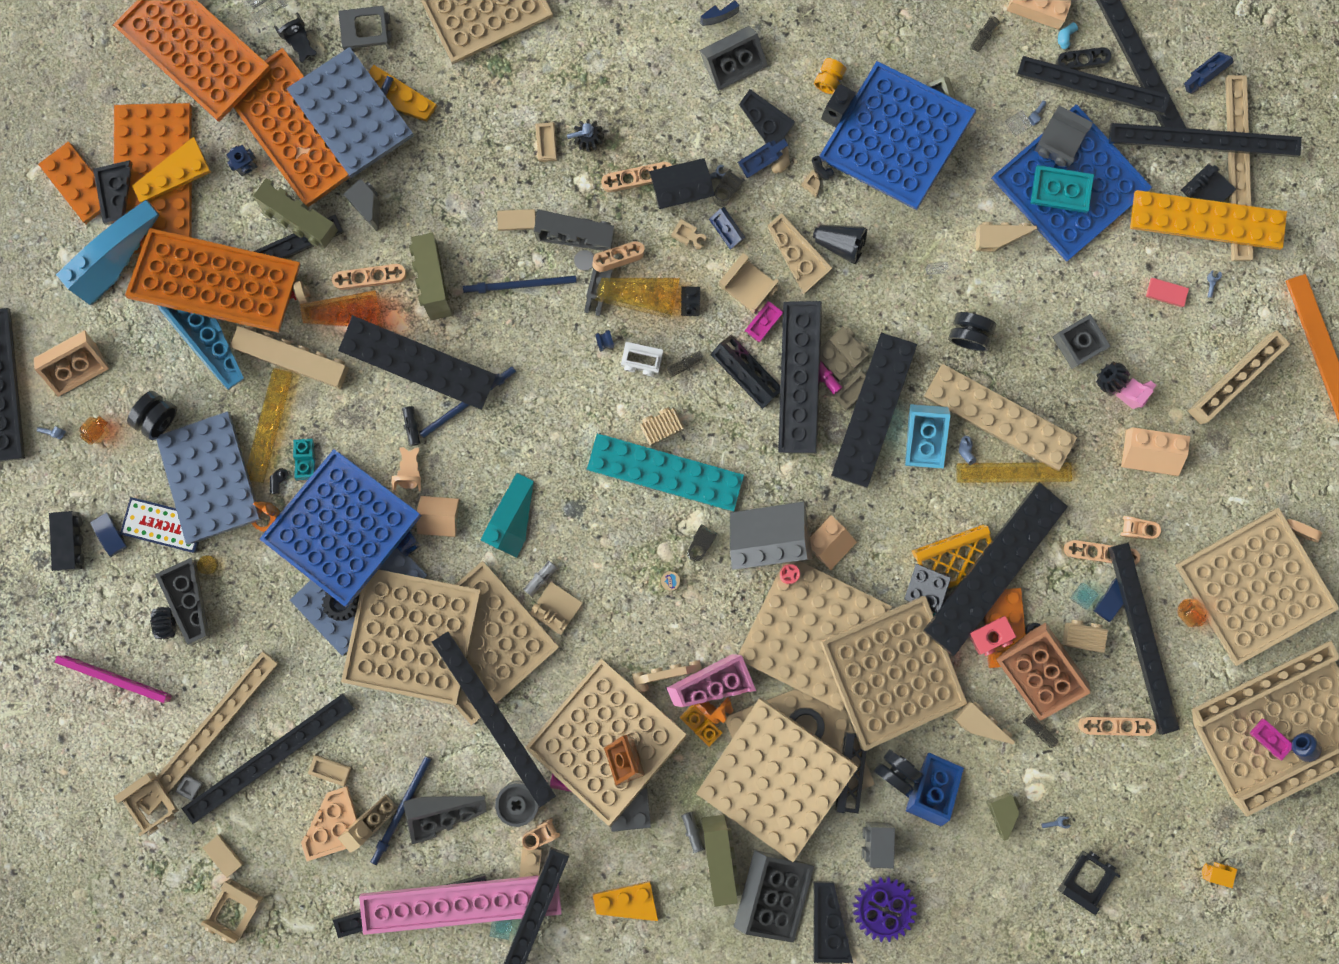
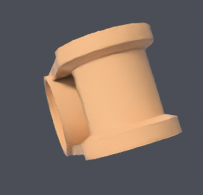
[1120,516,1161,540]
[522,818,561,850]

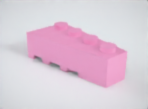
[667,654,756,707]

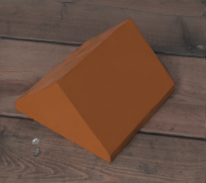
[604,735,645,786]

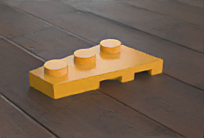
[593,881,658,921]

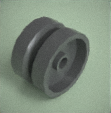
[495,780,539,827]

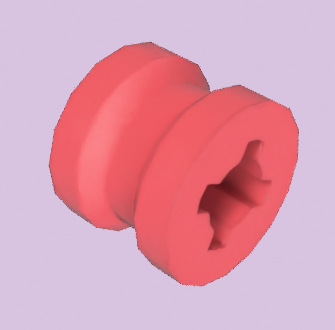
[780,564,800,584]

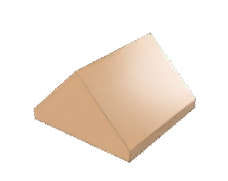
[416,496,459,537]

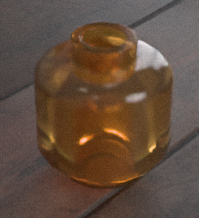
[79,416,109,445]
[1177,599,1208,627]

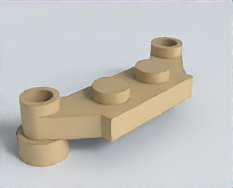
[632,660,702,693]

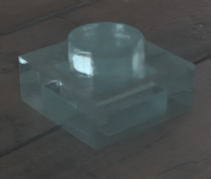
[1070,583,1098,610]
[489,920,512,940]

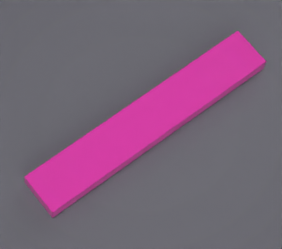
[54,655,172,703]

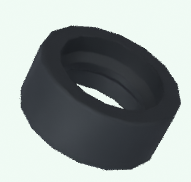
[789,708,825,739]

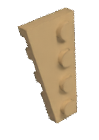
[767,213,832,294]

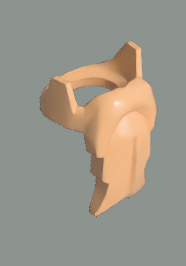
[392,447,421,491]

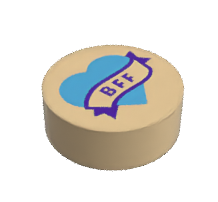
[661,571,680,591]

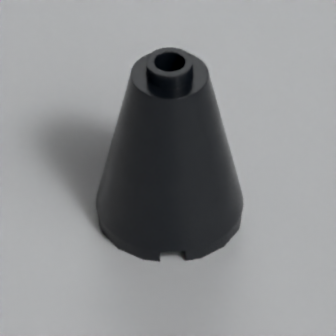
[813,224,868,264]

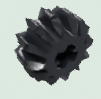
[574,119,604,153]
[1096,361,1131,395]
[150,607,177,640]

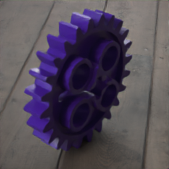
[852,876,917,942]

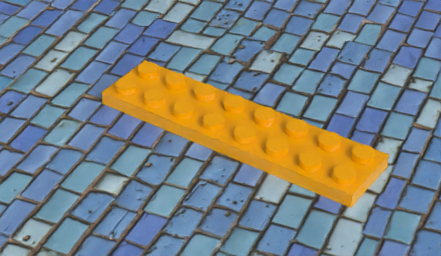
[1130,190,1287,250]

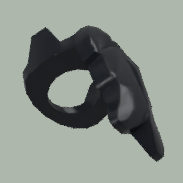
[274,12,317,63]

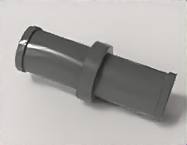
[681,811,705,853]

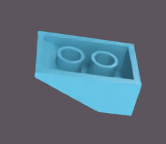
[905,404,950,469]

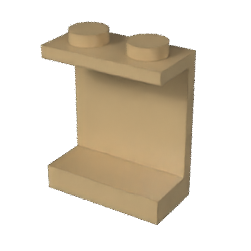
[719,253,779,314]

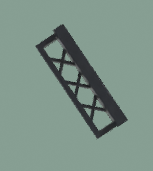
[710,334,780,409]
[835,732,867,814]

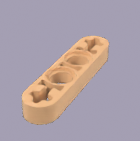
[601,162,672,192]
[332,264,407,290]
[1064,540,1140,565]
[1078,716,1156,736]

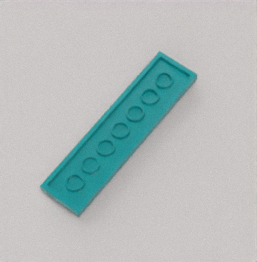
[586,433,744,512]

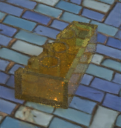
[595,278,680,318]

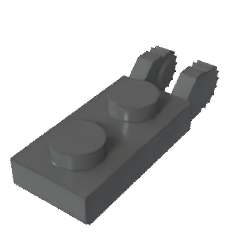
[584,261,613,316]

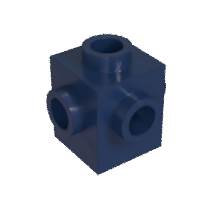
[226,145,258,176]

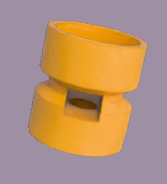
[814,58,847,94]

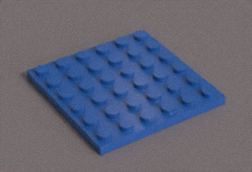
[819,61,976,210]
[991,104,1152,262]
[260,449,422,608]

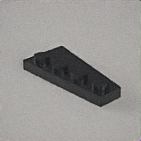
[813,881,853,963]

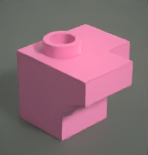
[1116,378,1157,409]

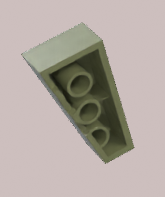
[253,178,338,249]
[409,232,453,321]
[701,814,740,907]

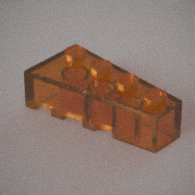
[299,290,386,329]

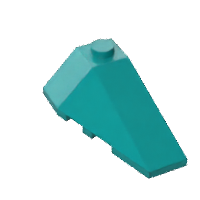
[480,473,534,558]

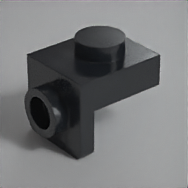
[681,286,700,316]

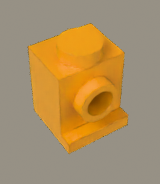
[1202,862,1237,888]

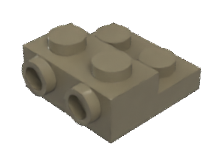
[820,327,869,382]

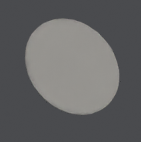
[574,250,594,270]

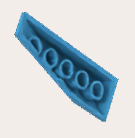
[56,200,159,305]
[157,305,244,390]

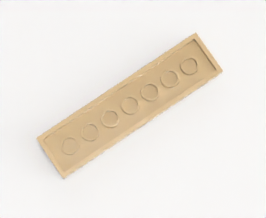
[923,364,1077,471]

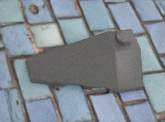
[403,796,487,844]

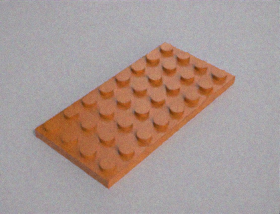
[113,0,271,122]
[234,48,350,207]
[114,103,192,254]
[125,228,301,333]

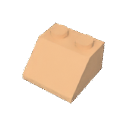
[810,515,857,570]

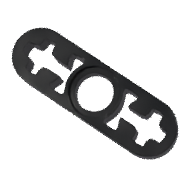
[1056,47,1112,70]

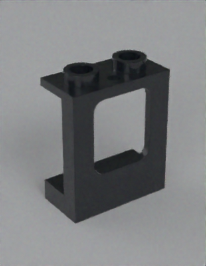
[1057,850,1121,916]

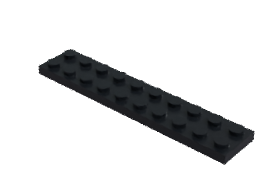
[923,482,1068,656]

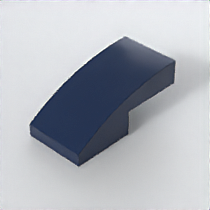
[700,0,740,26]
[90,512,127,557]
[1093,578,1123,622]

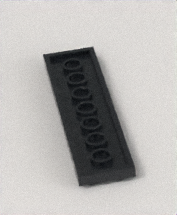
[778,301,822,454]
[0,308,25,462]
[338,315,497,410]
[831,332,917,489]

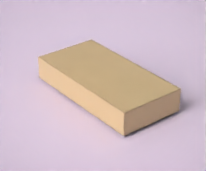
[535,122,557,162]
[497,209,536,231]
[308,755,352,787]
[203,834,244,878]

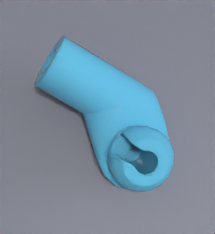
[1058,22,1078,49]

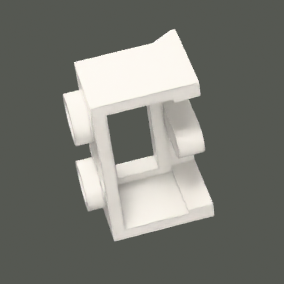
[621,342,663,377]

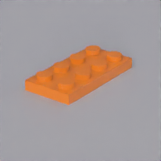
[38,142,101,224]
[984,588,1026,668]

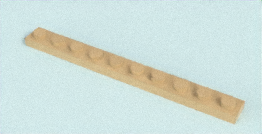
[1225,75,1253,261]
[137,651,279,816]

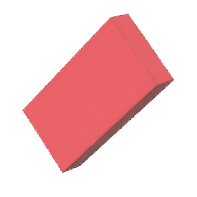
[1146,278,1189,307]

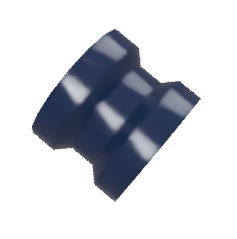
[595,330,615,352]

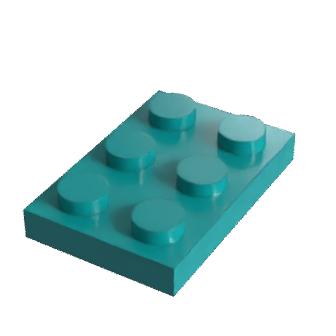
[1030,165,1094,213]

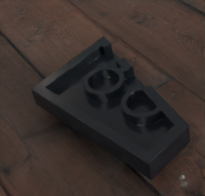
[739,89,795,144]
[93,160,133,225]

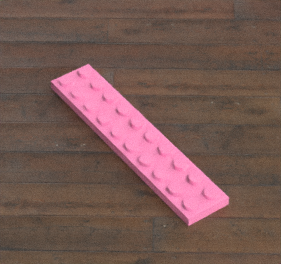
[359,876,561,935]

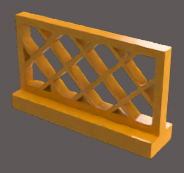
[912,524,991,588]

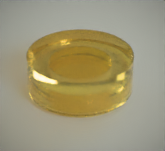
[197,555,219,575]

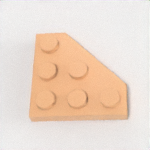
[301,786,358,861]

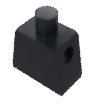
[821,84,856,128]

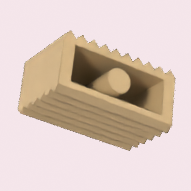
[640,407,685,447]
[1062,620,1108,653]

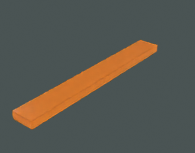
[1285,274,1339,422]

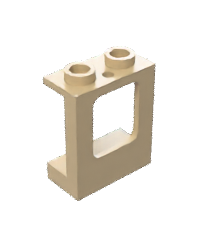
[114,772,179,836]
[201,879,264,944]

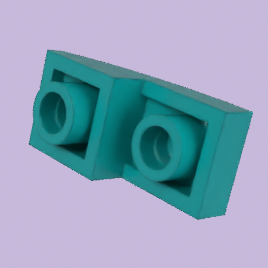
[293,438,315,481]

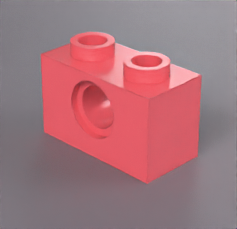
[969,616,1016,656]

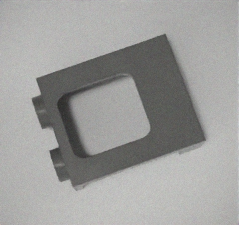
[338,6,393,51]

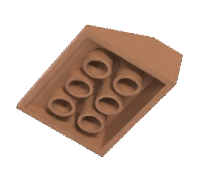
[996,623,1091,721]

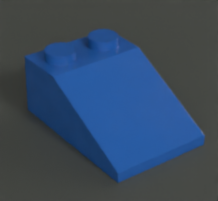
[906,753,964,827]

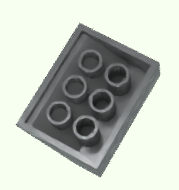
[730,501,813,570]
[734,850,814,943]

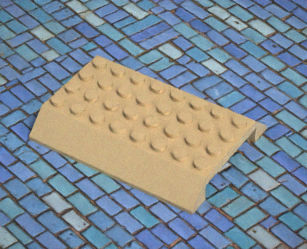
[1192,641,1339,817]

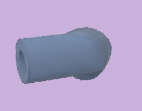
[959,436,976,465]

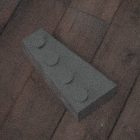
[534,209,615,251]
[155,557,210,646]

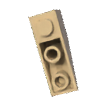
[976,222,1037,252]
[952,701,1015,744]
[338,794,398,853]

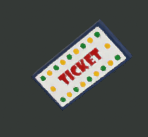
[120,497,199,553]

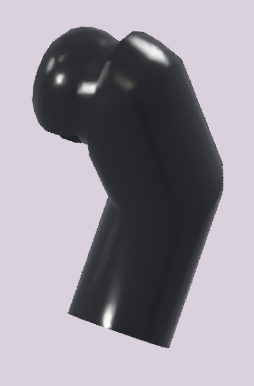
[811,156,835,180]
[270,468,289,494]

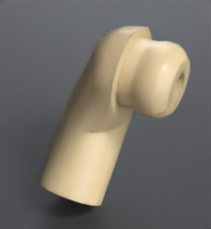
[771,147,790,173]

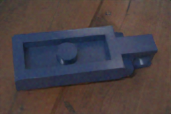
[1184,52,1234,94]
[737,139,789,178]

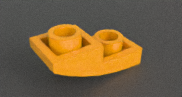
[680,705,722,747]

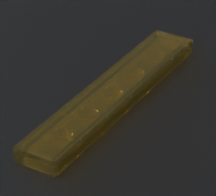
[246,368,293,484]
[956,462,1072,483]

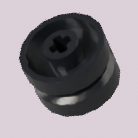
[948,312,997,352]
[127,390,177,441]
[874,749,924,797]

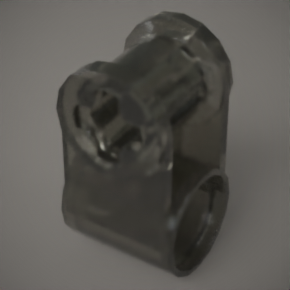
[713,169,745,207]
[687,524,718,562]

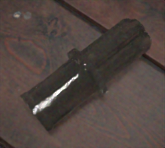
[971,16,1000,52]
[667,350,705,377]
[1023,714,1058,748]

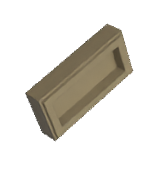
[833,371,866,411]

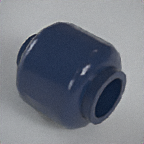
[1291,733,1322,762]

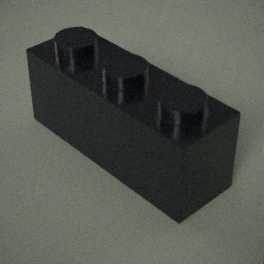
[49,511,84,571]

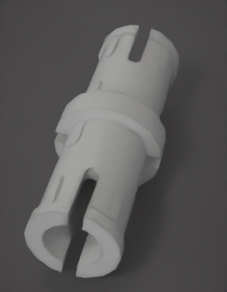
[523,561,558,597]

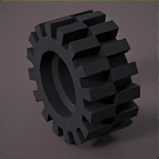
[322,592,359,621]

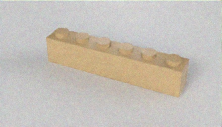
[230,325,349,389]
[1187,330,1290,425]

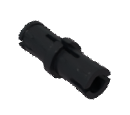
[402,406,421,446]

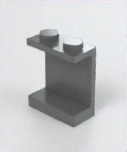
[1034,105,1093,168]

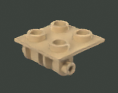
[530,582,582,635]

